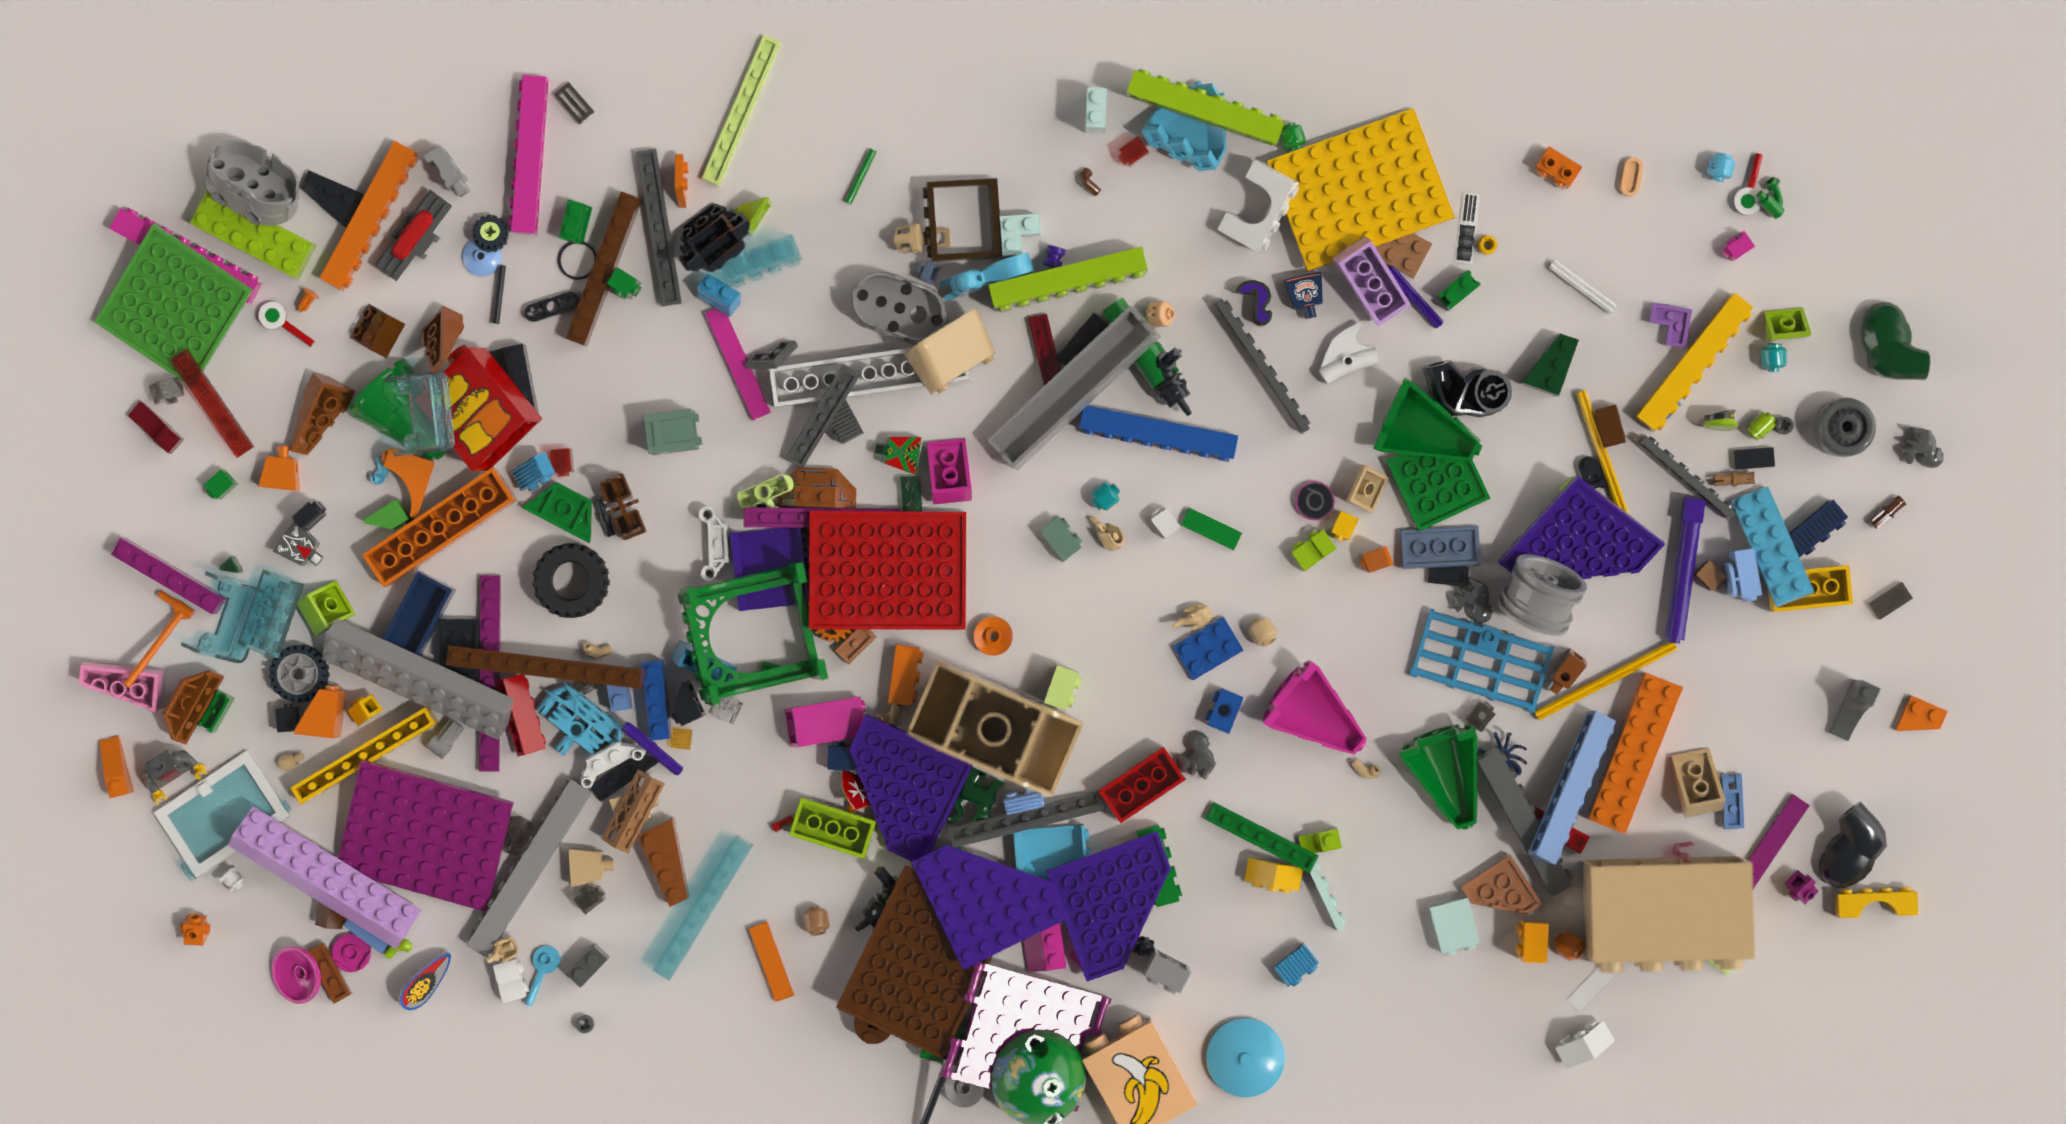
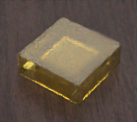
[671,728,693,750]

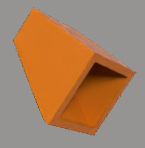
[294,685,347,739]

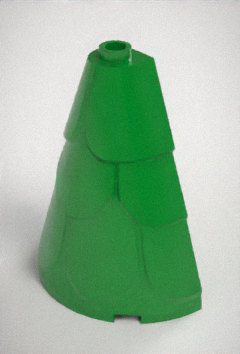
[347,359,448,460]
[1373,378,1483,460]
[1399,724,1478,830]

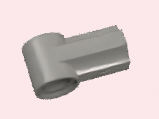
[426,718,464,759]

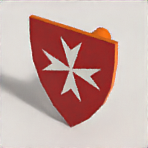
[841,770,871,812]

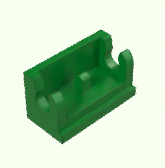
[197,689,235,733]

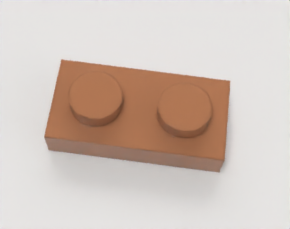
[835,630,877,664]

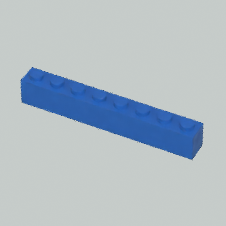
[1079,406,1238,462]

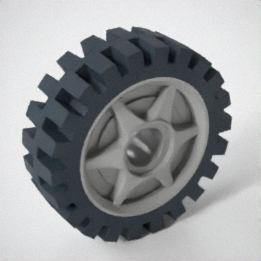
[269,645,330,703]

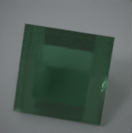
[219,556,243,573]

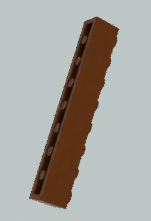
[566,191,642,347]

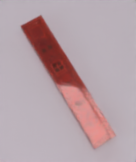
[170,349,254,458]

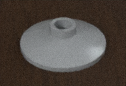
[945,1071,984,1108]

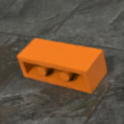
[888,644,923,706]

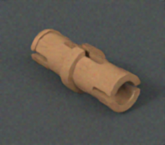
[1714,471,1755,487]

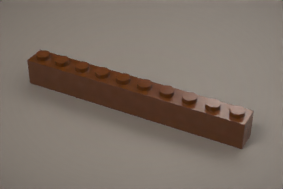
[446,646,646,689]

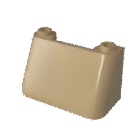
[905,308,995,395]

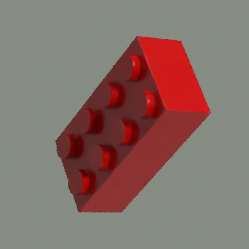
[1098,746,1186,824]

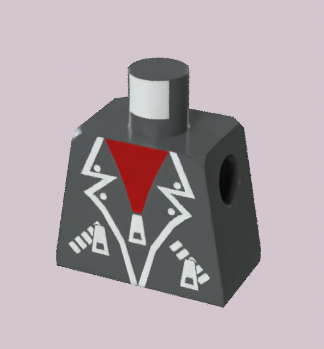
[273,521,324,566]

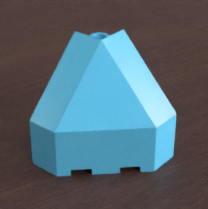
[1142,80,1227,171]

